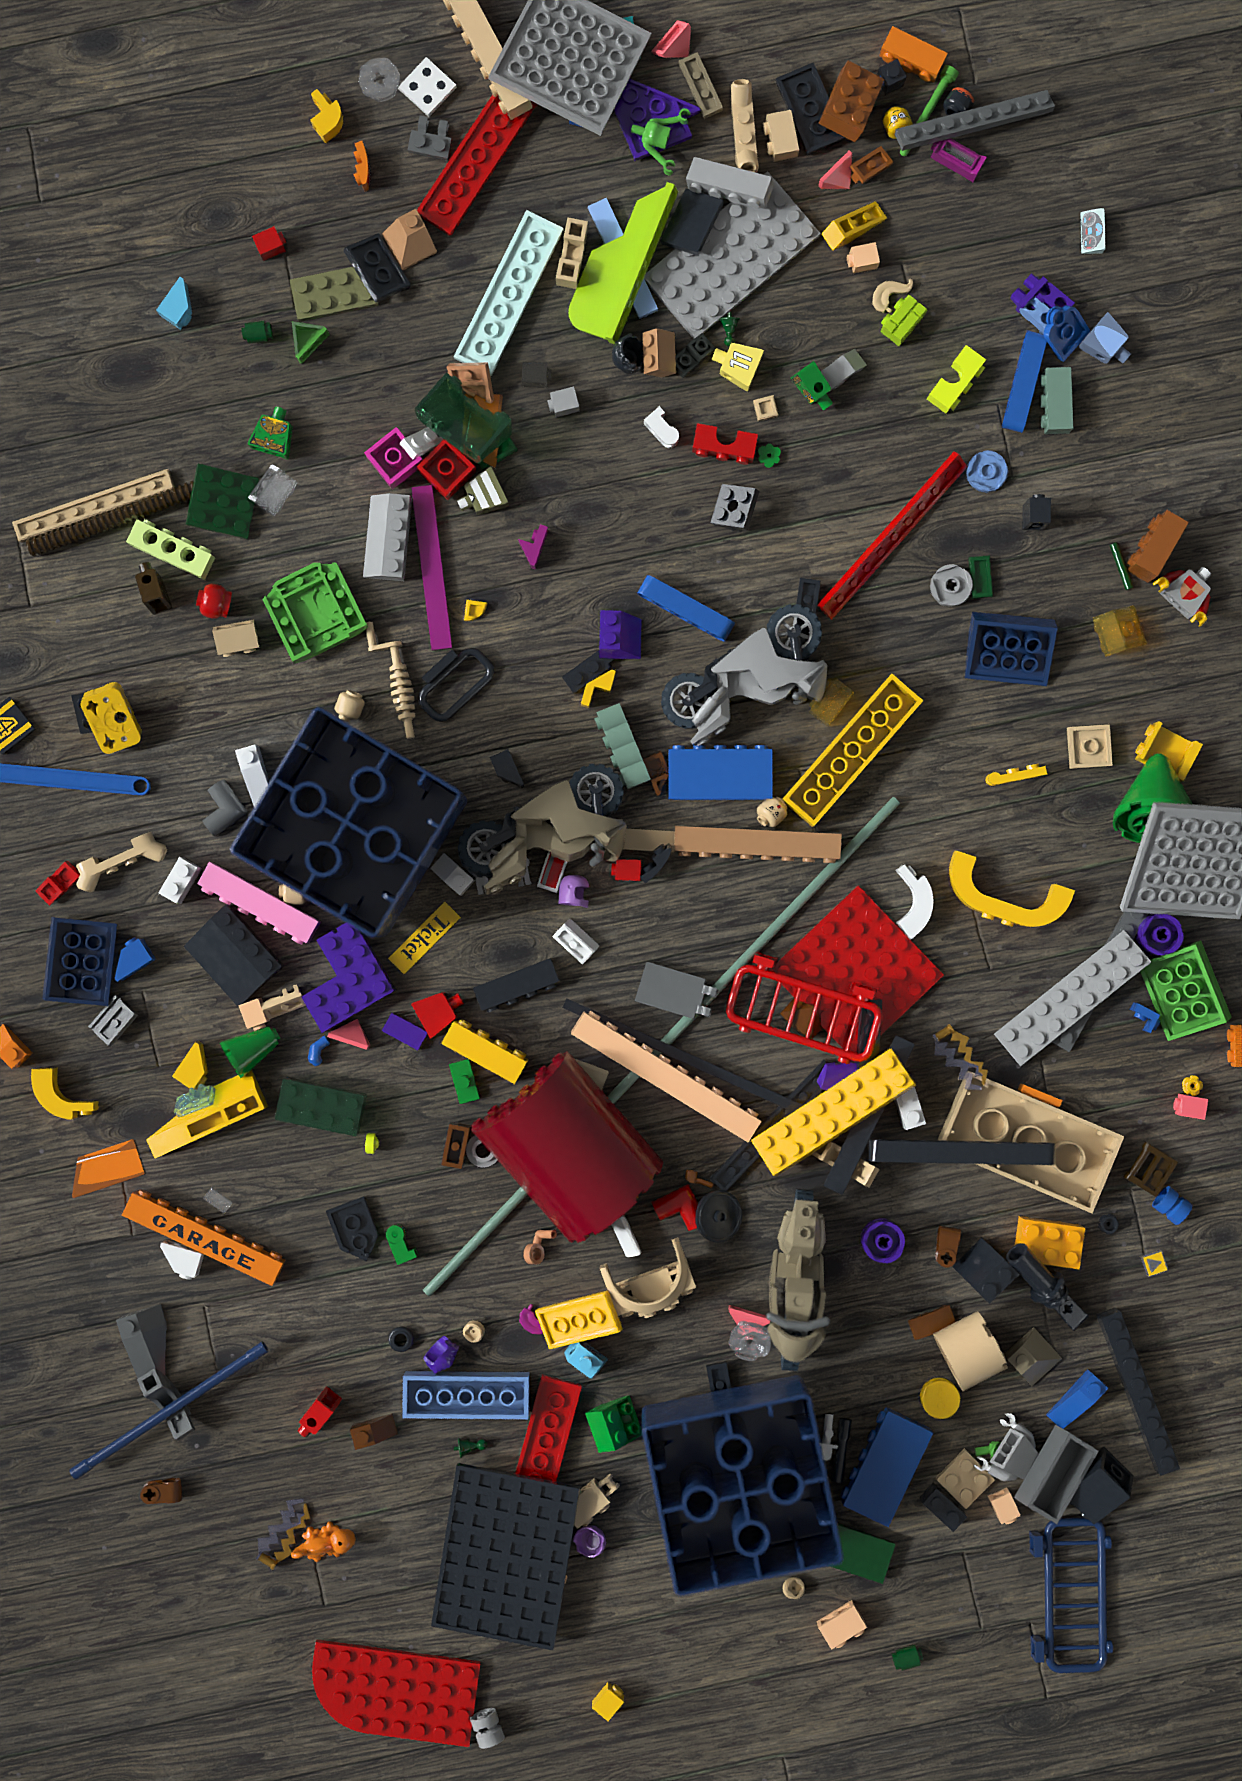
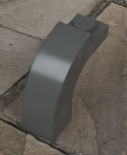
[137,1368,196,1441]

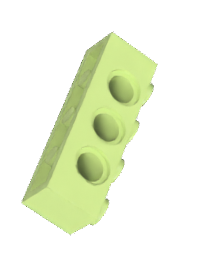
[126,519,215,580]

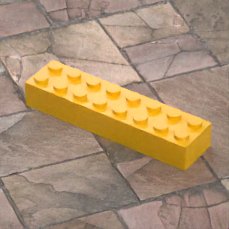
[782,674,923,827]
[751,1049,916,1176]

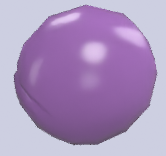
[573,1525,606,1558]

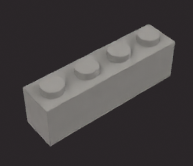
[686,157,773,209]

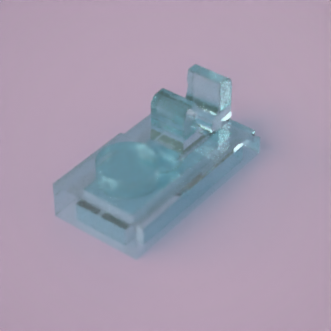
[174,1084,216,1118]

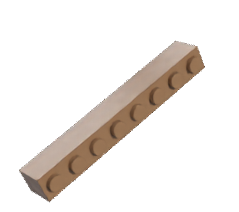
[674,826,842,863]

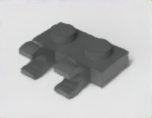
[407,115,452,161]

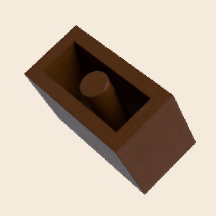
[441,1122,471,1169]

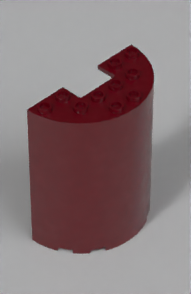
[471,1051,663,1243]

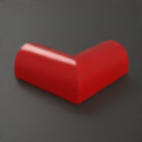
[652,1184,698,1231]

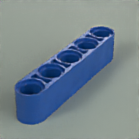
[1002,330,1047,433]
[637,575,735,642]

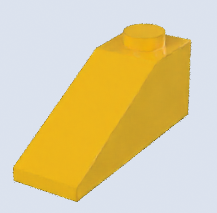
[822,201,887,251]

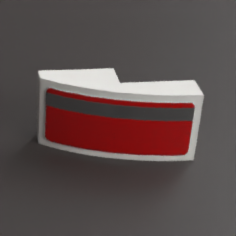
[537,852,567,893]

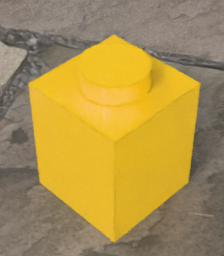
[592,1682,624,1721]

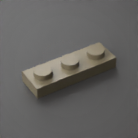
[679,52,723,119]

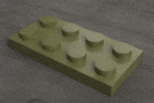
[290,267,379,322]

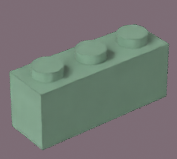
[1039,367,1073,434]

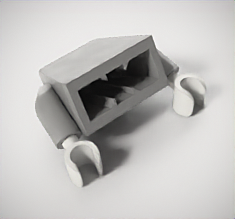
[974,1413,1039,1481]

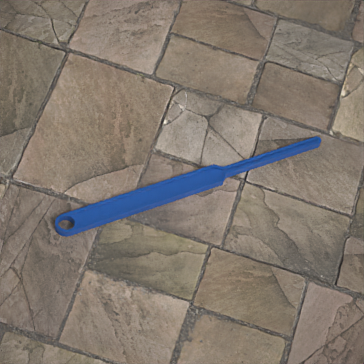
[0,764,151,796]

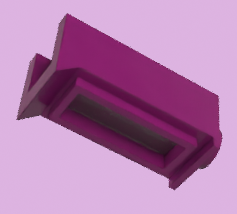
[931,138,987,182]

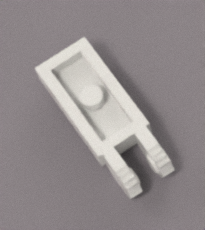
[400,422,452,459]

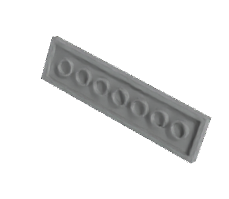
[994,930,1151,1067]

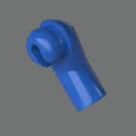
[308,1035,331,1066]

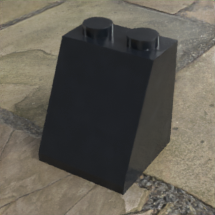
[952,1238,1019,1304]
[1069,1447,1134,1525]

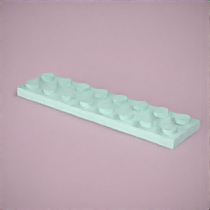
[454,210,564,376]

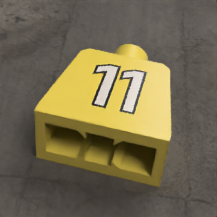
[712,343,764,392]

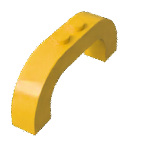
[949,851,1075,927]

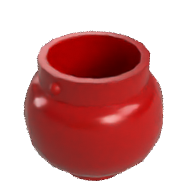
[196,583,232,619]

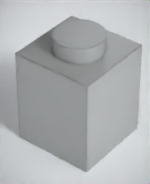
[547,387,579,417]

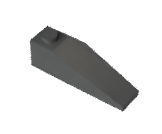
[116,1304,167,1378]

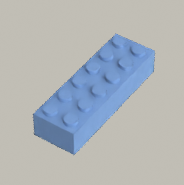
[403,1371,530,1419]

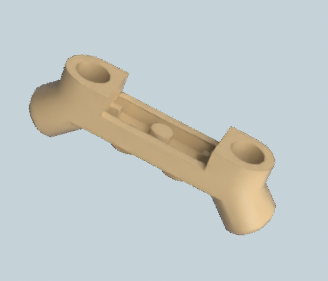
[731,79,759,173]
[76,832,167,892]

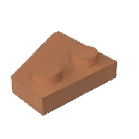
[447,362,494,403]

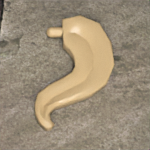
[872,279,913,313]

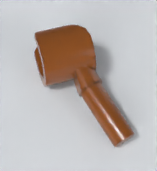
[685,1170,713,1188]

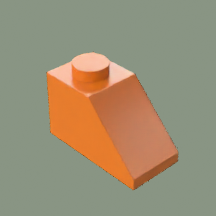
[0,1024,33,1069]

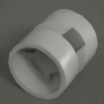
[470,1708,505,1749]

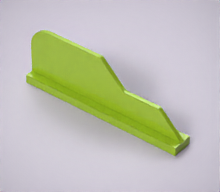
[569,182,678,344]

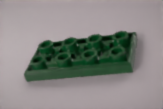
[830,1523,896,1584]

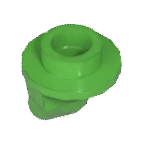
[975,1441,1001,1459]

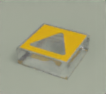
[1140,1250,1168,1277]

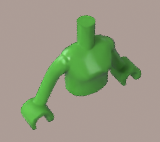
[631,108,690,176]

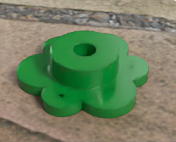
[758,444,781,468]

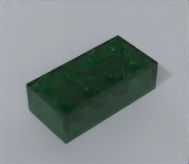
[274,1077,367,1136]

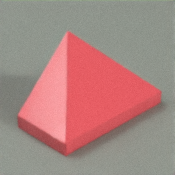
[651,20,691,58]
[818,150,852,189]
[327,1019,370,1050]
[728,1305,770,1334]

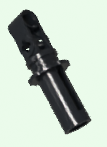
[1006,1243,1089,1331]

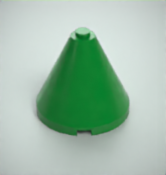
[1113,754,1193,843]

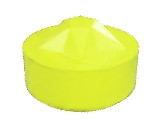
[365,1133,379,1154]

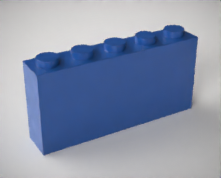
[668,745,772,800]
[840,1407,933,1527]

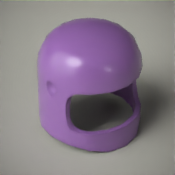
[559,875,589,908]

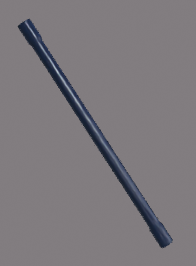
[70,1341,269,1480]

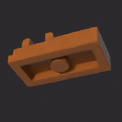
[850,146,893,184]

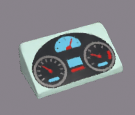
[1081,209,1105,254]

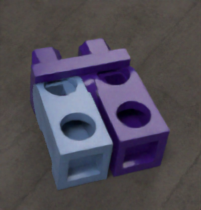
[1010,273,1075,334]

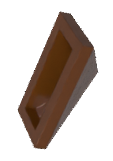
[780,999,823,1039]

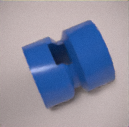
[1152,1186,1193,1225]

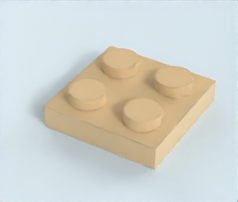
[1067,725,1113,769]
[936,1448,995,1509]

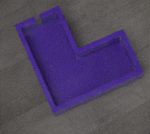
[301,922,396,1033]

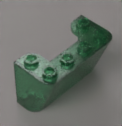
[415,373,512,463]

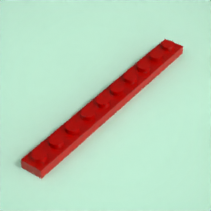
[818,452,968,620]

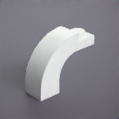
[896,864,933,939]

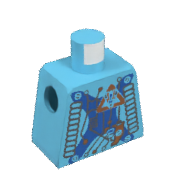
[564,1341,608,1379]

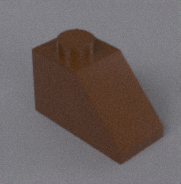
[350,1413,398,1450]

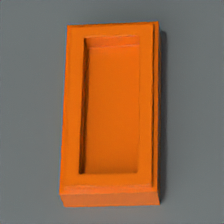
[1018,1084,1062,1107]

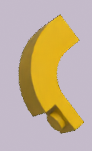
[31,1068,98,1119]

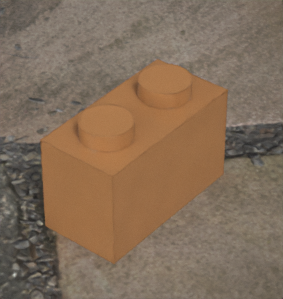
[642,328,676,378]

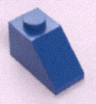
[115,937,156,982]

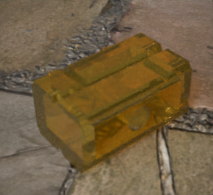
[809,678,855,727]

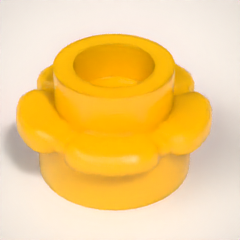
[1182,1075,1203,1096]

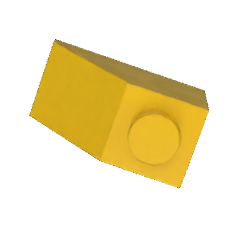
[172,1041,208,1090]

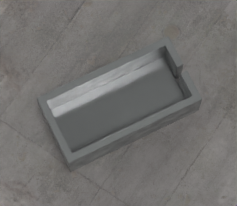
[1014,1425,1098,1524]

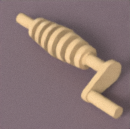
[366,622,415,739]

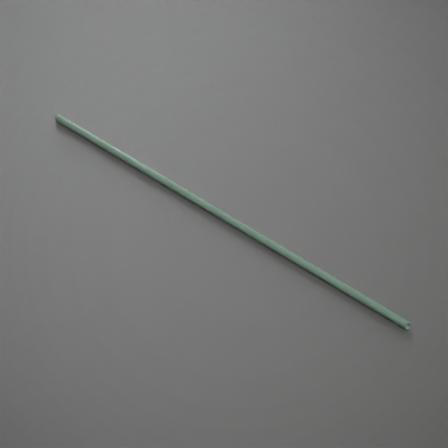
[423,797,900,1297]

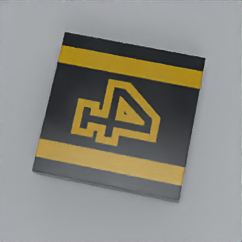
[0,697,36,755]

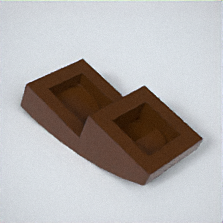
[908,1305,955,1340]

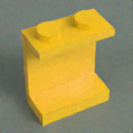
[1135,721,1203,782]

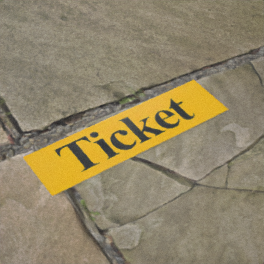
[388,902,461,974]

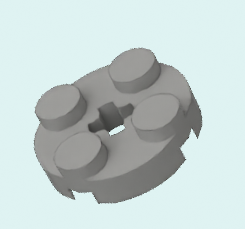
[930,564,972,607]

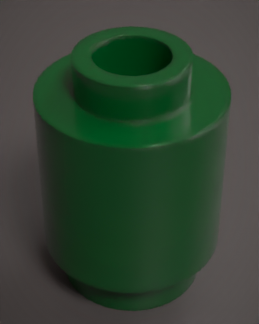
[241,320,273,344]
[891,1644,924,1671]

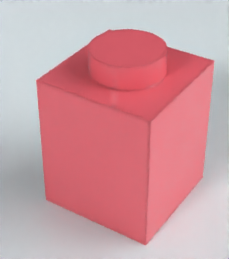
[1173,1094,1208,1120]

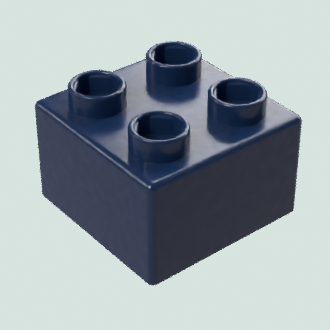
[231,707,467,937]
[642,1375,843,1596]

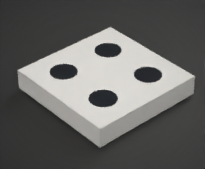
[399,57,457,117]

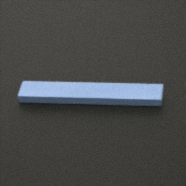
[588,198,658,319]

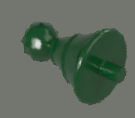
[720,312,740,347]
[454,1438,488,1458]

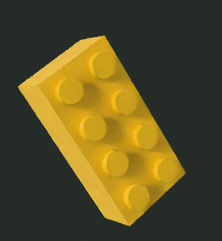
[441,1019,528,1084]

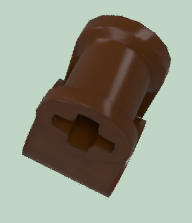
[935,1226,961,1268]
[140,1478,182,1504]

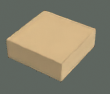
[753,395,778,422]

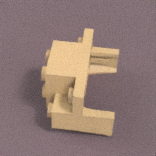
[600,1237,696,1318]

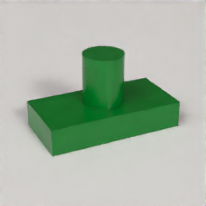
[449,1059,480,1104]

